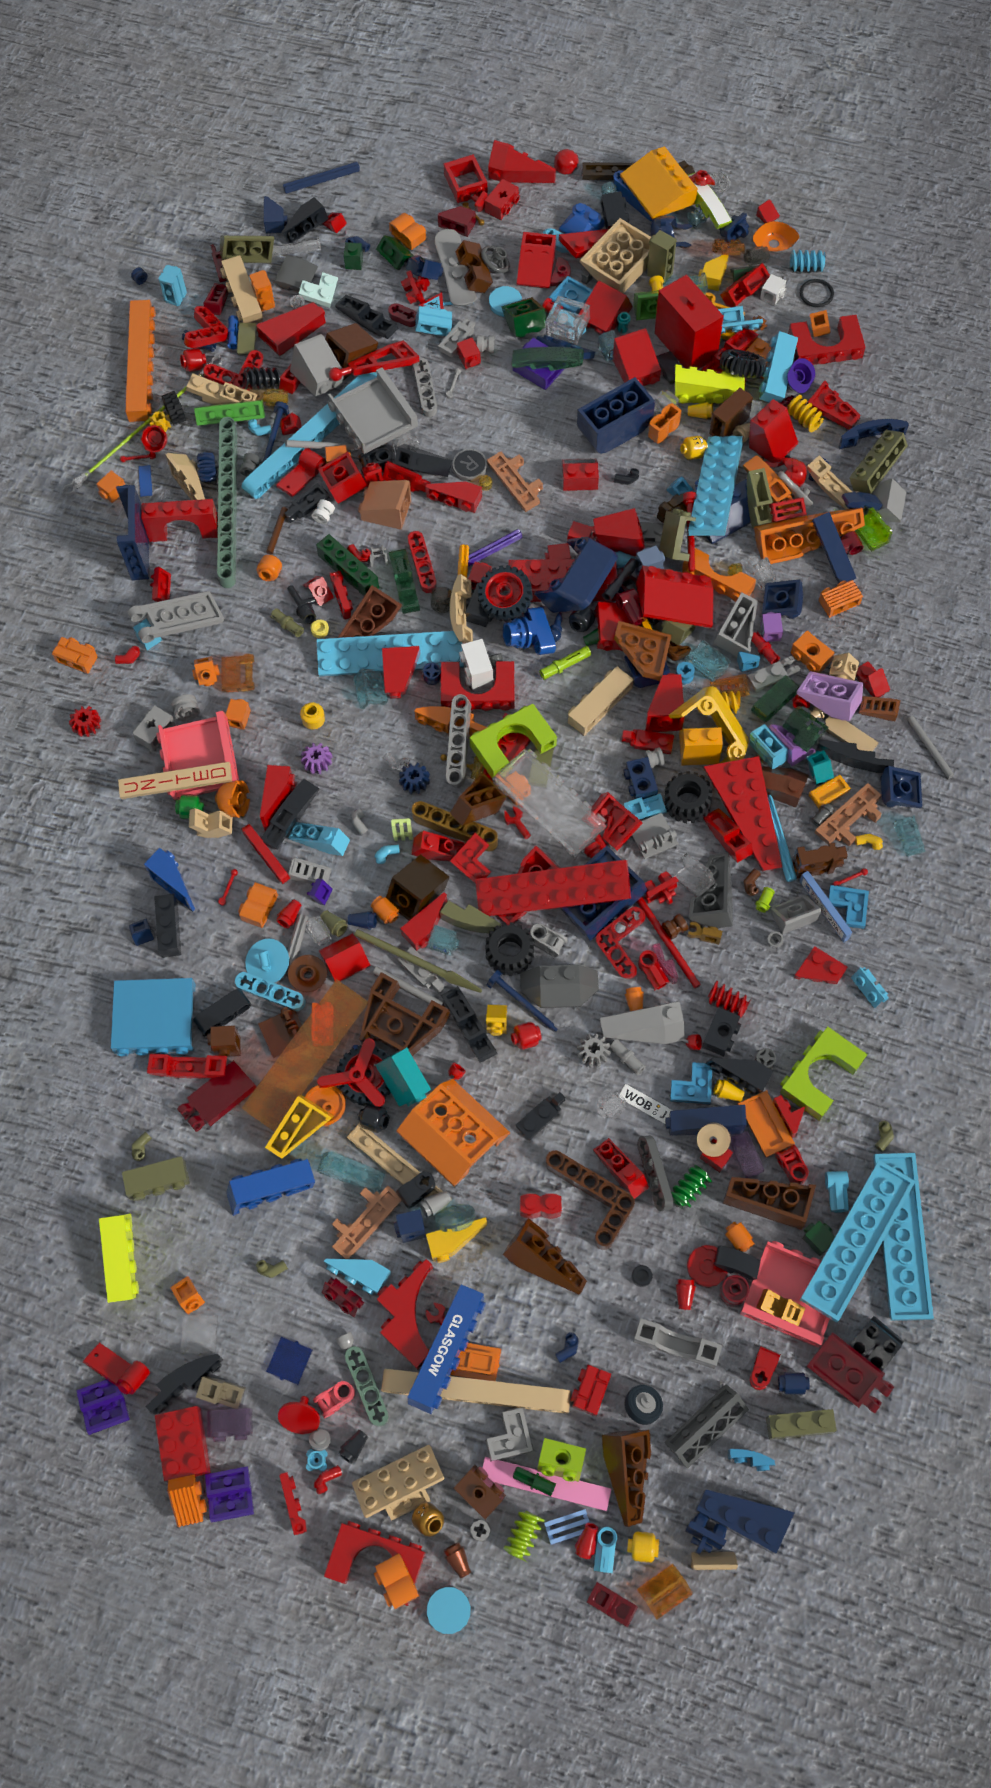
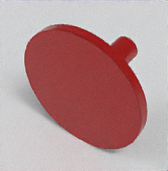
[278,1396,320,1434]

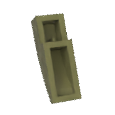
[747,468,773,528]
[440,900,501,934]

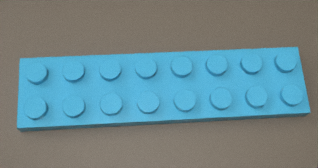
[688,436,743,536]
[317,631,464,677]
[873,1153,934,1321]
[800,1160,916,1323]

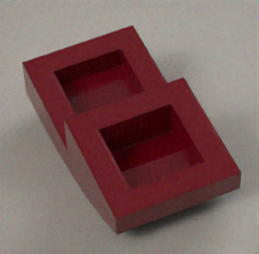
[587,1582,638,1627]

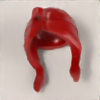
[764,458,807,488]

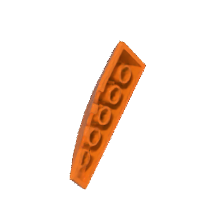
[754,507,865,566]

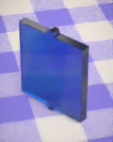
[266,1337,313,1385]

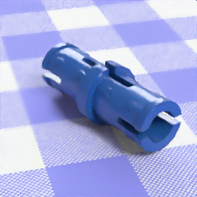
[227,315,239,350]

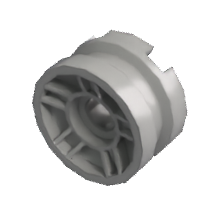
[171,694,200,721]

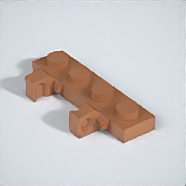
[487,451,543,512]
[815,783,882,846]
[332,1185,402,1259]

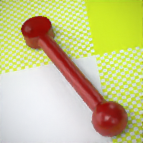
[120,452,156,463]
[831,868,868,886]
[218,869,238,906]

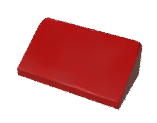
[581,792,616,832]

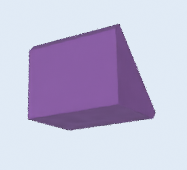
[769,724,815,766]

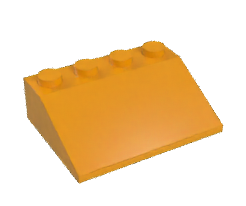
[620,146,698,219]

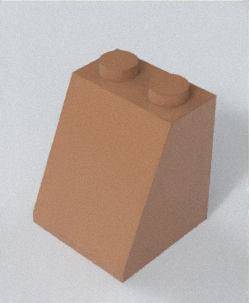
[358,480,412,530]

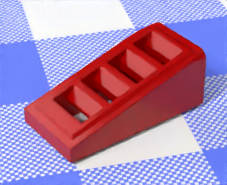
[279,364,301,394]

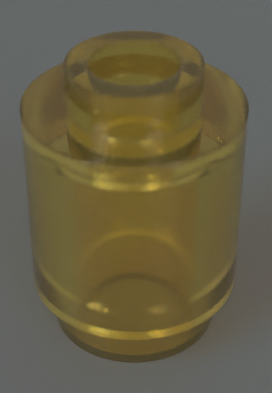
[263,388,288,406]

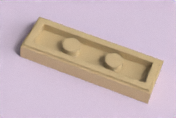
[821,716,879,751]

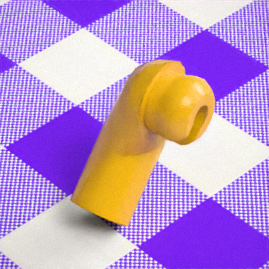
[855,833,883,850]

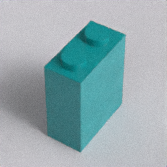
[375,1048,431,1107]

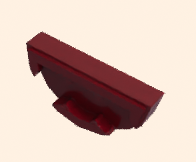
[550,256,571,286]

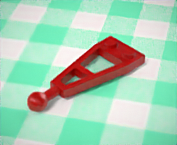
[329,340,419,381]

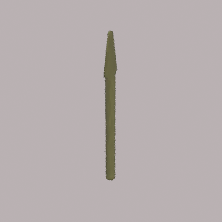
[354,929,482,993]

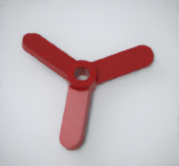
[317,1038,385,1107]

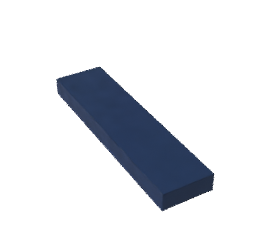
[812,512,856,584]

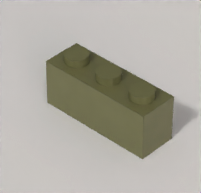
[647,230,677,285]
[122,1156,190,1201]
[766,1409,837,1440]

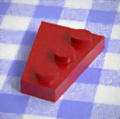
[807,381,861,430]

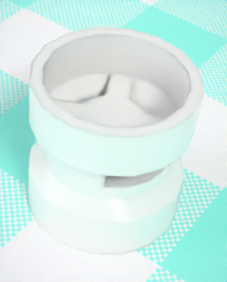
[312,499,335,524]

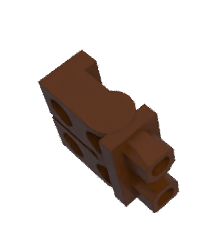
[792,843,848,879]

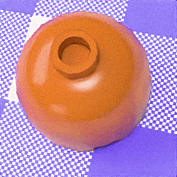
[215,780,250,818]

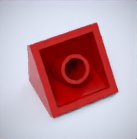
[319,933,371,984]

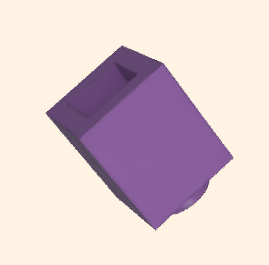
[760,612,783,642]

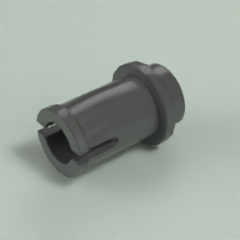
[811,803,835,827]

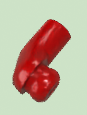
[115,646,140,664]

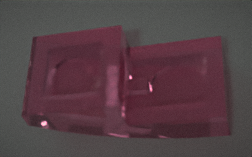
[651,943,678,984]

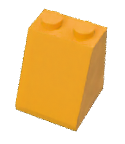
[679,727,723,766]

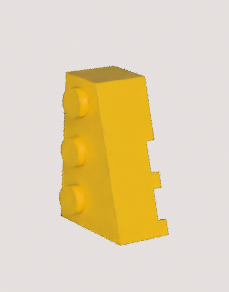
[265,1095,335,1158]

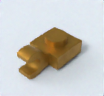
[687,922,723,945]

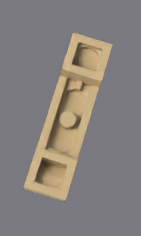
[807,456,865,509]
[450,574,473,644]

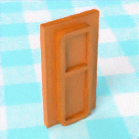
[738,1090,795,1158]
[450,1343,501,1381]

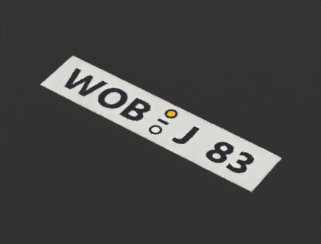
[618,1084,673,1124]

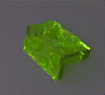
[855,507,892,552]

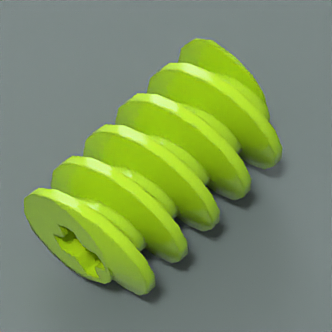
[503,1511,545,1562]

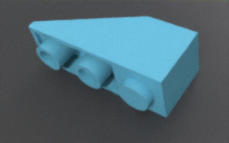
[288,822,350,856]
[324,1259,391,1296]

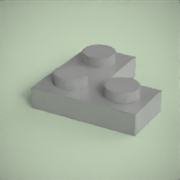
[485,1408,533,1462]

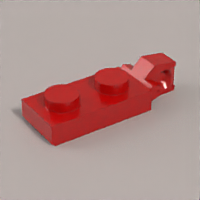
[383,461,431,492]
[330,571,353,619]
[622,729,674,754]
[279,1472,307,1536]

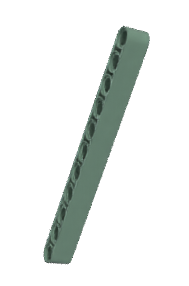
[217,417,237,588]

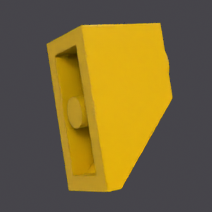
[698,254,729,291]

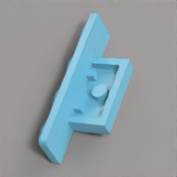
[718,306,763,334]

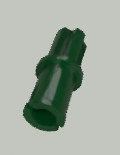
[513,1467,556,1497]

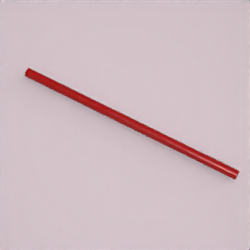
[591,831,701,989]

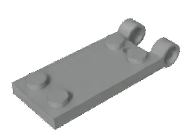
[127,591,224,643]

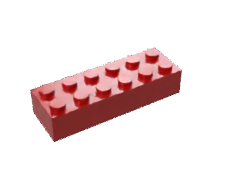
[509,559,617,602]

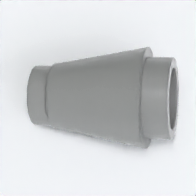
[419,1191,451,1217]

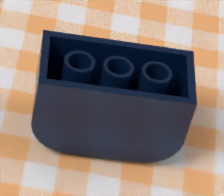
[577,377,655,454]

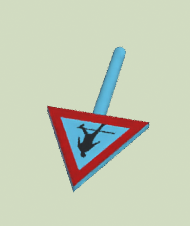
[418,292,453,309]

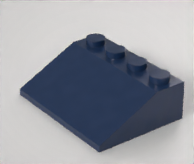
[560,846,648,941]

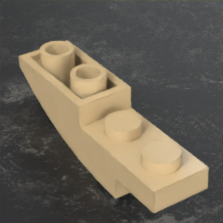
[186,373,257,405]

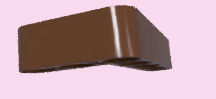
[546,1150,635,1250]

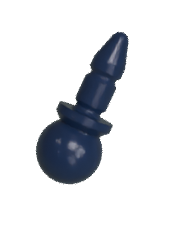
[550,612,562,642]

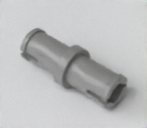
[609,1039,646,1076]

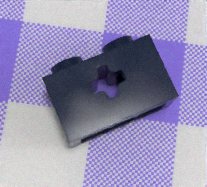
[393,1209,426,1243]

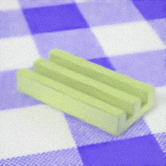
[391,818,413,841]

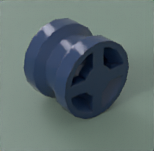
[423,662,441,685]

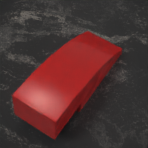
[720,263,770,308]
[703,808,753,863]

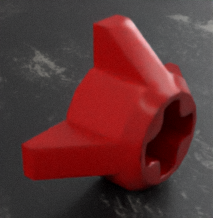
[689,170,715,186]

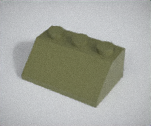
[220,235,274,263]

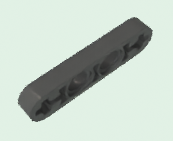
[637,1135,673,1211]

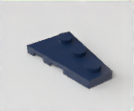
[536,333,596,360]

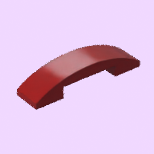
[147,1054,227,1078]

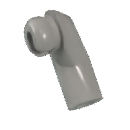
[350,809,368,836]

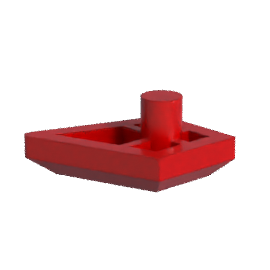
[472,191,489,212]

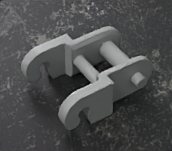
[369,545,388,567]

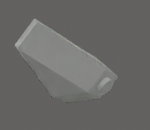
[599,1001,685,1044]

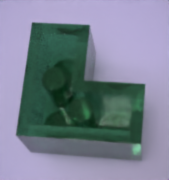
[782,706,829,753]

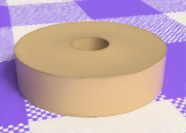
[697,1123,731,1157]

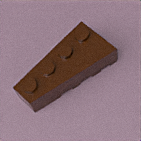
[722,1177,816,1230]

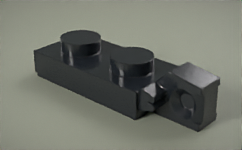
[284,483,330,523]
[516,1092,566,1141]

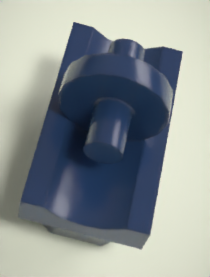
[719,212,749,245]
[685,1513,727,1555]

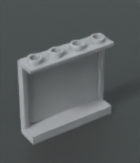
[328,367,418,454]

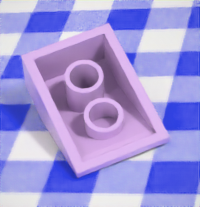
[797,671,863,721]

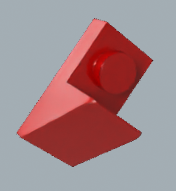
[855,661,890,697]
[773,1095,805,1138]

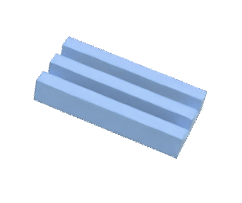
[544,1509,590,1545]

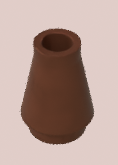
[444,1542,471,1579]

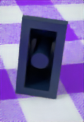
[264,196,288,234]
[416,257,443,280]

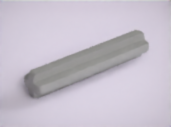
[288,914,309,968]

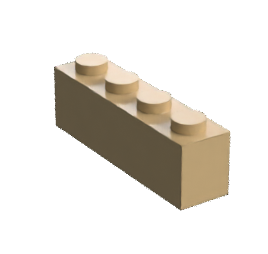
[220,255,263,323]
[568,666,634,736]

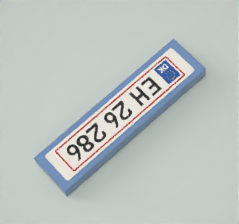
[799,871,852,943]

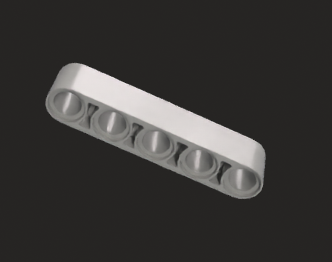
[446,694,471,788]

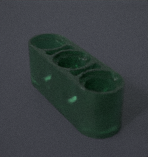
[751,675,800,723]

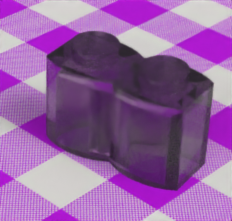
[207,1408,253,1442]

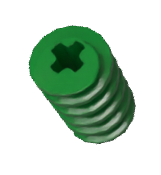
[671,1165,712,1209]

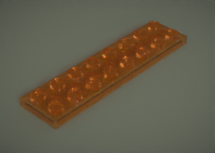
[242,979,368,1132]

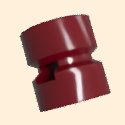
[719,1275,750,1307]

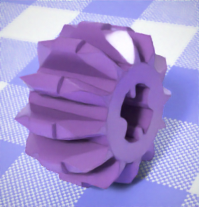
[301,742,332,775]

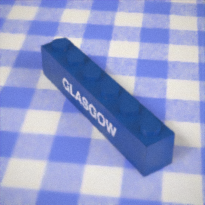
[407,1284,486,1414]

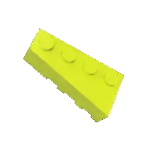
[675,364,745,404]
[99,1213,139,1303]

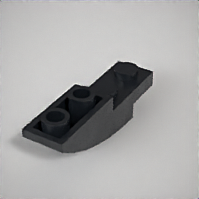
[261,779,320,850]
[145,1354,224,1415]

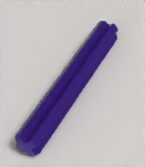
[468,529,522,567]

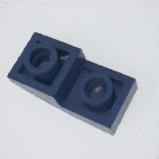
[841,492,882,511]

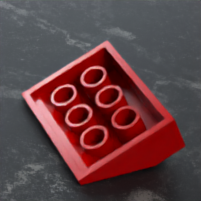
[636,565,713,628]

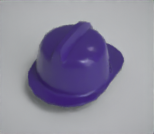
[787,358,815,393]

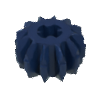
[197,452,217,482]
[399,762,430,794]

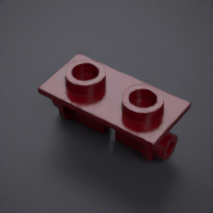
[321,1277,364,1317]

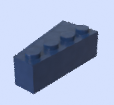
[694,1490,795,1554]

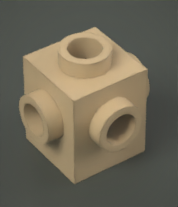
[829,652,859,681]

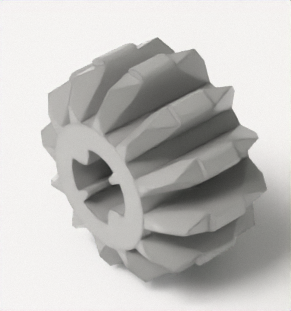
[577,1033,611,1068]

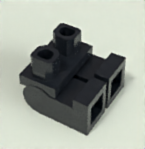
[848,1316,904,1371]

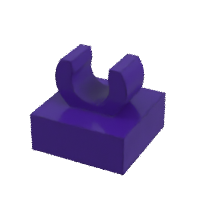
[307,879,333,905]

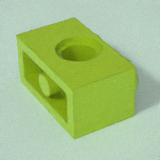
[537,1438,586,1482]

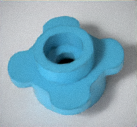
[306,1449,328,1471]

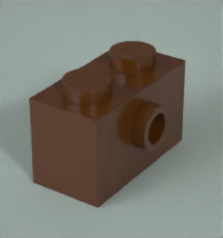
[207,1026,241,1057]
[454,1464,506,1519]

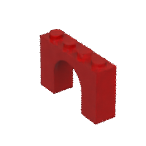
[788,315,866,365]
[141,499,218,542]
[441,661,515,711]
[324,1521,426,1606]

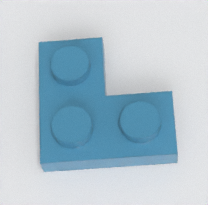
[828,885,869,929]
[670,1062,712,1105]

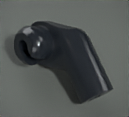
[614,468,639,485]

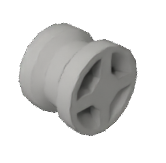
[645,747,664,768]

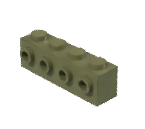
[849,430,908,494]

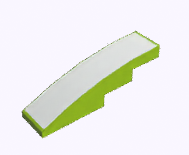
[688,172,732,229]

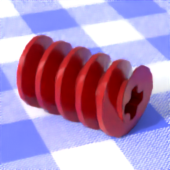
[708,980,752,1018]

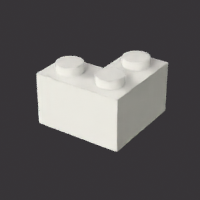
[459,639,493,693]

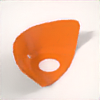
[753,221,800,252]

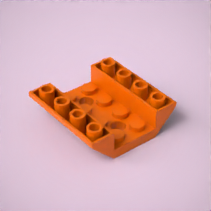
[396,1079,510,1187]

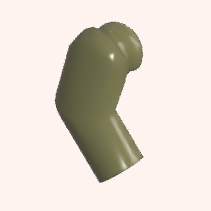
[875,1120,894,1152]
[132,1132,152,1161]

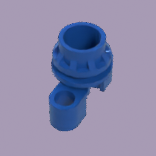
[503,607,556,655]

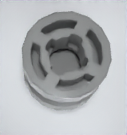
[477,335,495,353]

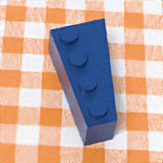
[226,1158,315,1216]

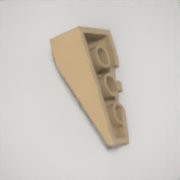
[165,453,205,500]

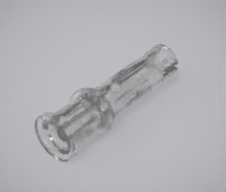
[272,236,322,257]

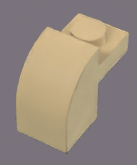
[189,808,233,838]

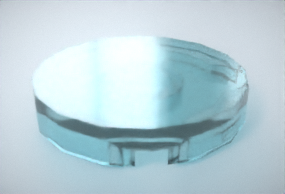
[435,1204,476,1232]

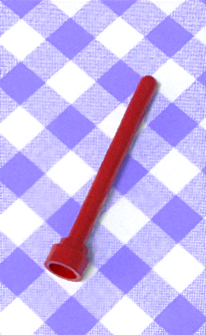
[683,492,697,572]

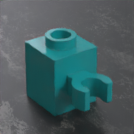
[807,750,834,784]

